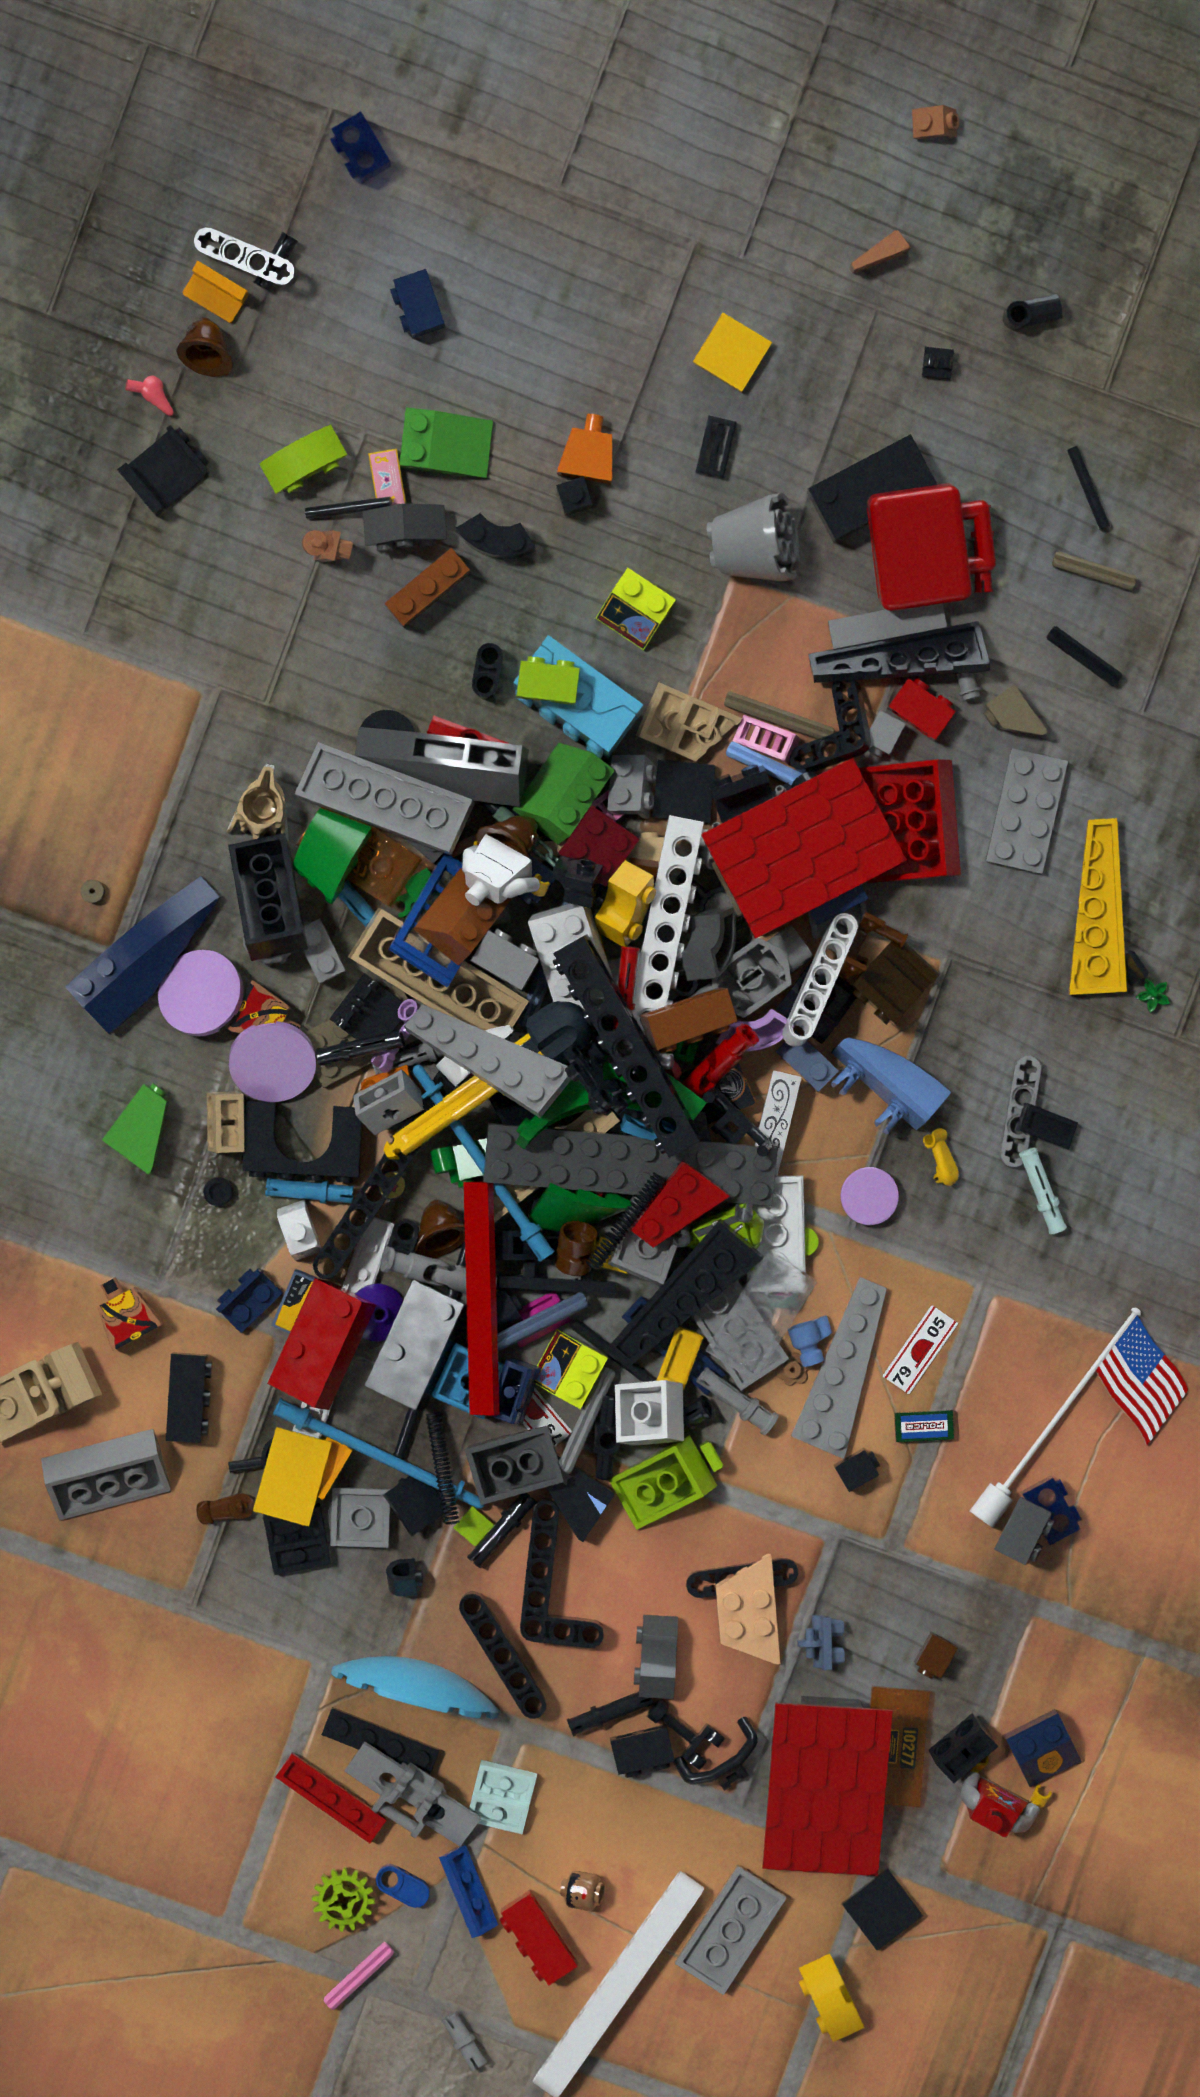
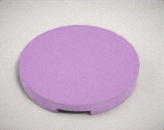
[158,950,244,1036]
[229,1021,316,1102]

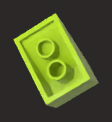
[608,1435,718,1530]

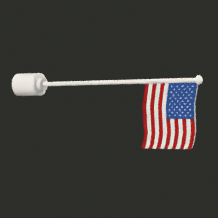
[970,1308,1188,1528]

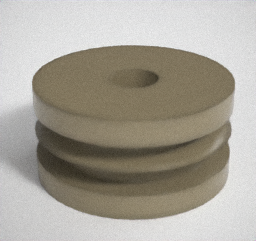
[80,880,105,903]

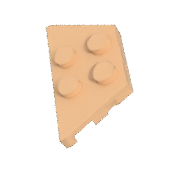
[715,1554,780,1664]

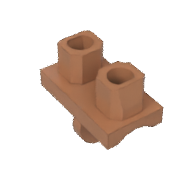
[302,530,353,562]

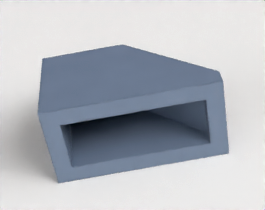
[776,1031,838,1092]

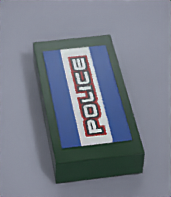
[894,1410,954,1442]

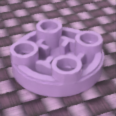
[840,1167,899,1225]

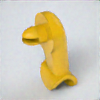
[923,1128,959,1186]

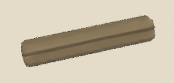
[1052,552,1137,591]

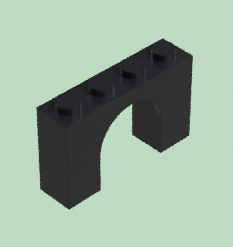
[242,1101,363,1183]

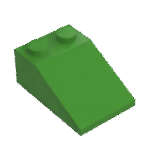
[399,407,493,479]

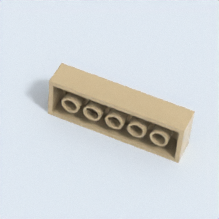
[348,908,529,1031]

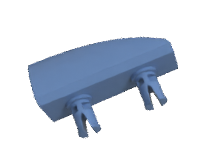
[831,1038,951,1134]

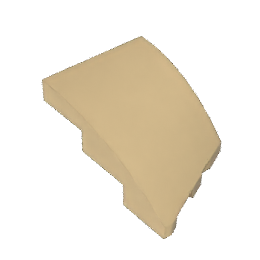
[636,682,742,761]

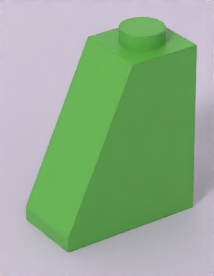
[102,1083,169,1175]

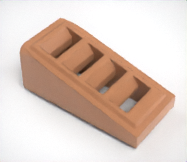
[850,230,911,273]

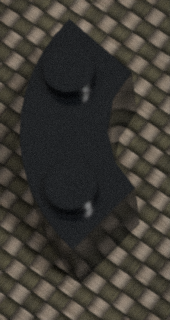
[456,513,536,559]

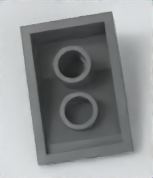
[465,1425,565,1505]

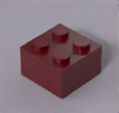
[558,806,640,888]

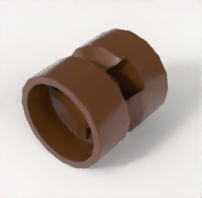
[555,1221,597,1276]

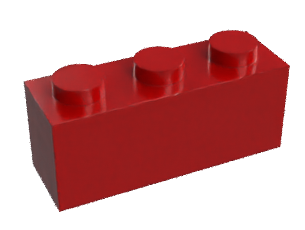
[499,1890,578,1986]

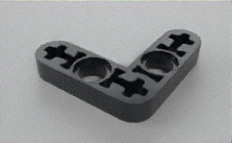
[790,680,871,774]

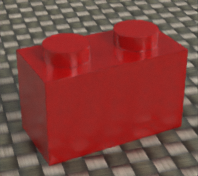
[887,678,956,742]

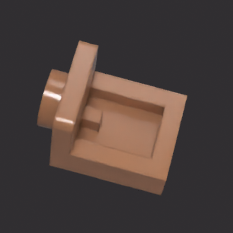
[912,105,959,140]

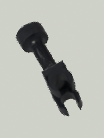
[646,1698,725,1770]

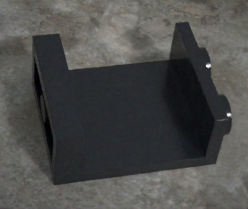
[117,425,210,517]

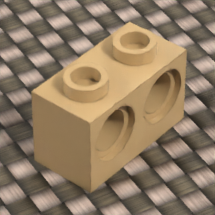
[207,1091,244,1153]

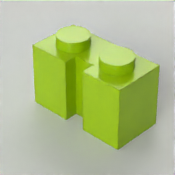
[516,656,580,705]

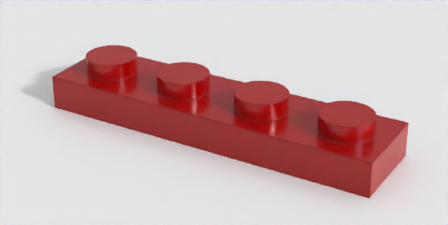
[275,1752,387,1844]

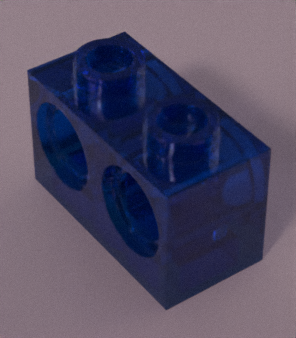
[330,111,391,184]
[1020,1476,1082,1545]

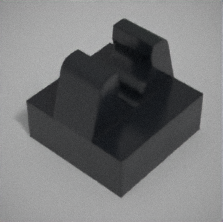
[922,347,954,380]

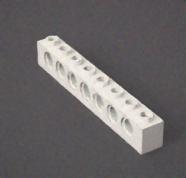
[622,815,708,1051]

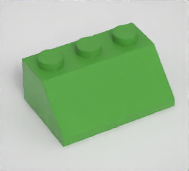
[512,742,615,845]

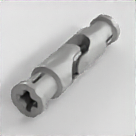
[380,1247,497,1293]

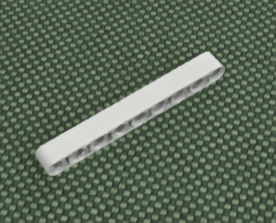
[532,1871,704,2097]

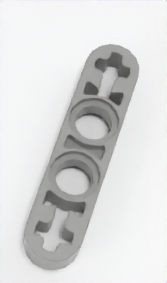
[1000,1056,1041,1167]

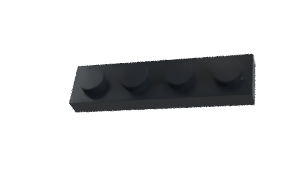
[321,1707,440,1775]

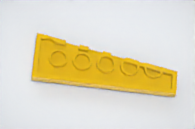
[1068,818,1127,995]

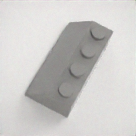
[41,1429,171,1521]

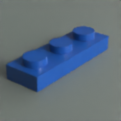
[439,1845,498,1938]

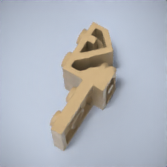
[0,1342,102,1443]

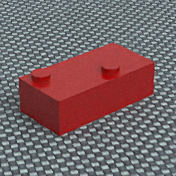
[267,1278,376,1410]

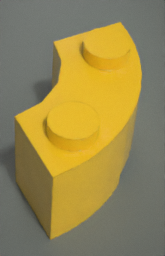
[594,860,656,947]
[798,1953,865,2042]

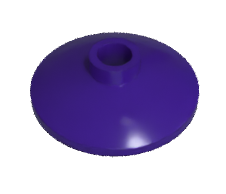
[355,1284,403,1341]

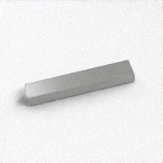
[828,604,947,649]

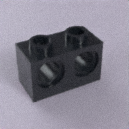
[929,1713,998,1784]

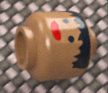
[560,1871,605,1911]

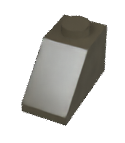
[983,684,1048,737]

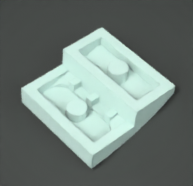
[469,1760,537,1834]

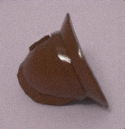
[176,317,233,377]
[475,816,538,858]
[415,1199,465,1258]

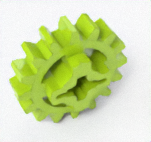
[312,1867,375,1932]

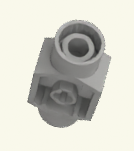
[688,925,814,1019]

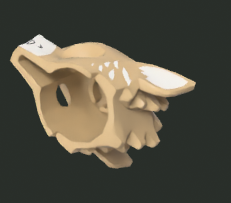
[226,764,289,844]

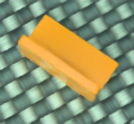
[182,261,249,323]
[318,1437,353,1500]

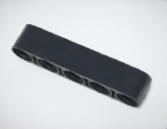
[459,1591,546,1719]

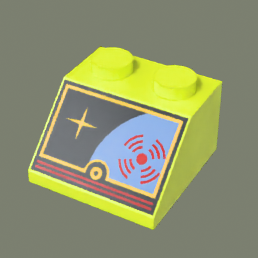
[595,567,676,651]
[534,1329,608,1409]

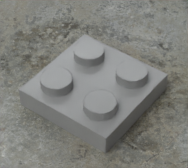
[330,1487,390,1548]

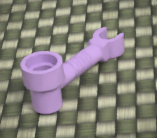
[371,999,421,1073]

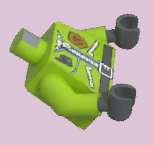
[673,1202,764,1275]

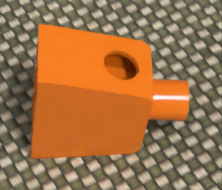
[557,414,612,484]

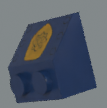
[1004,1709,1081,1787]

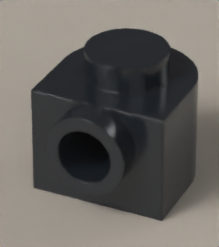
[386,1558,423,1596]

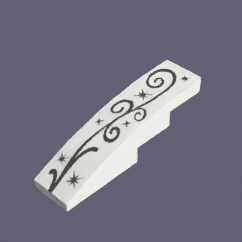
[754,1070,801,1176]

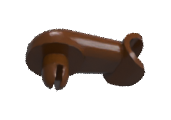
[196,1493,254,1524]

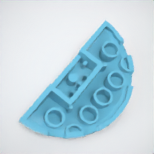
[331,1656,500,1719]

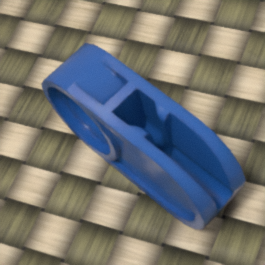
[376,1864,430,1908]

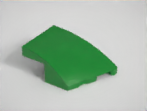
[293,808,372,904]
[528,1182,632,1231]

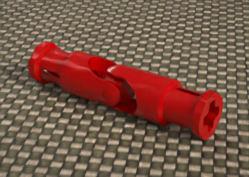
[682,1024,759,1099]

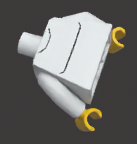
[462,834,550,906]

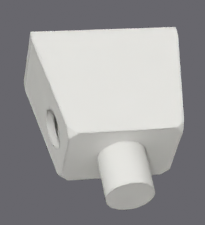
[277,1199,322,1261]

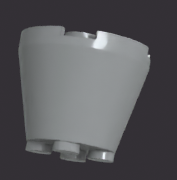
[707,493,800,581]

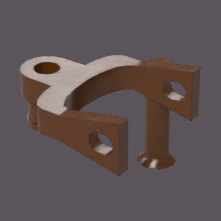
[836,911,908,979]

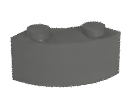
[681,907,736,981]
[634,1615,678,1699]

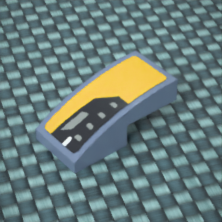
[271,1269,319,1334]

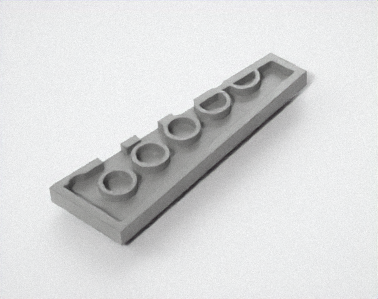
[404,1004,571,1118]
[791,1277,887,1459]

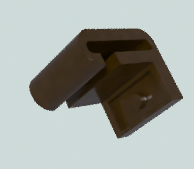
[850,941,940,1025]

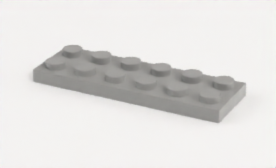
[295,742,475,855]

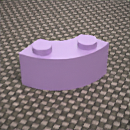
[715,1009,795,1051]

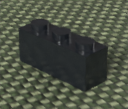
[166,1352,212,1443]

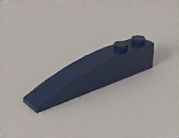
[65,876,221,1035]

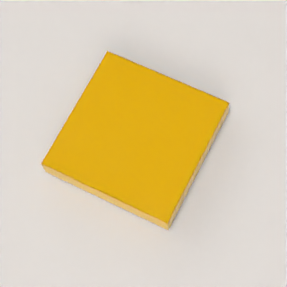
[693,313,772,393]

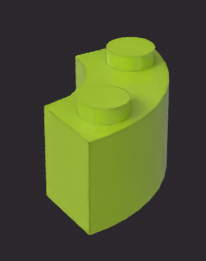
[259,424,347,494]

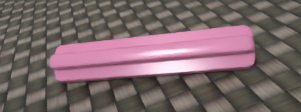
[324,1942,394,2010]

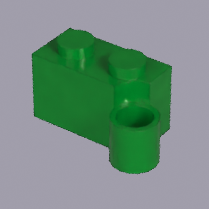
[430,1138,487,1188]

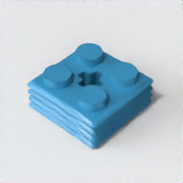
[432,1343,504,1419]

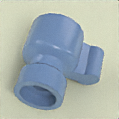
[787,1315,832,1367]

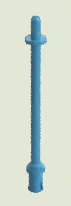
[413,1065,555,1262]
[272,1398,485,1509]

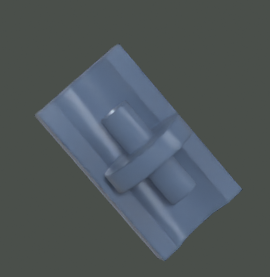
[797,1615,845,1670]

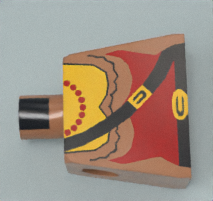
[228,980,301,1034]
[98,1277,164,1351]

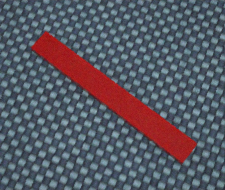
[463,1182,499,1416]

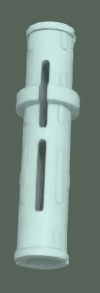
[1019,1147,1067,1234]

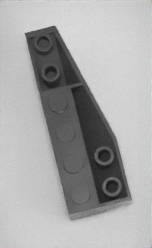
[355,727,529,807]

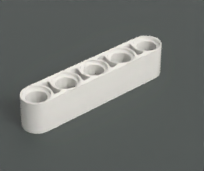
[782,913,858,1047]

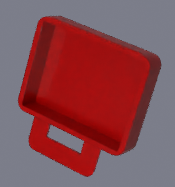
[867,483,996,611]

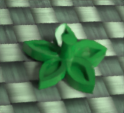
[1135,979,1170,1013]

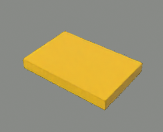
[253,1427,333,1527]

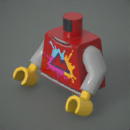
[960,1756,1052,1838]

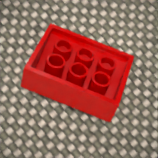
[859,759,961,883]

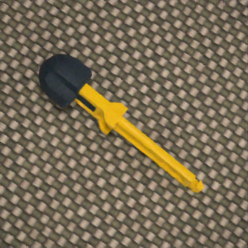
[383,1001,592,1159]

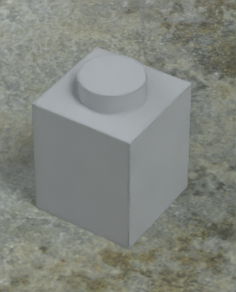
[868,710,906,758]

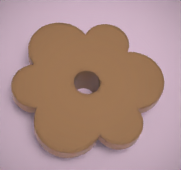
[775,1352,808,1386]

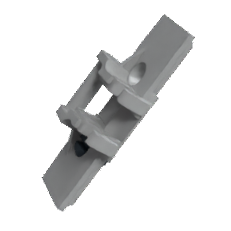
[344,1742,481,1847]

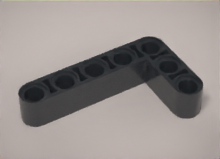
[520,1498,604,1648]

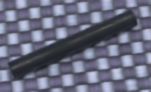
[1067,446,1110,530]
[305,496,392,519]

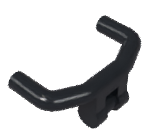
[703,1087,772,1157]
[673,1717,758,1791]

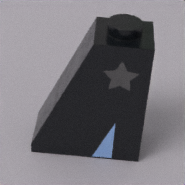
[546,1453,615,1542]

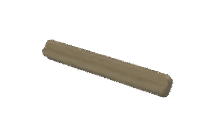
[724,691,835,739]

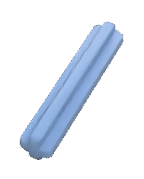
[726,742,803,785]

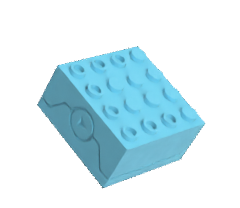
[513,635,643,759]

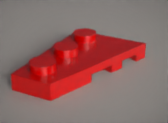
[630,1160,730,1248]

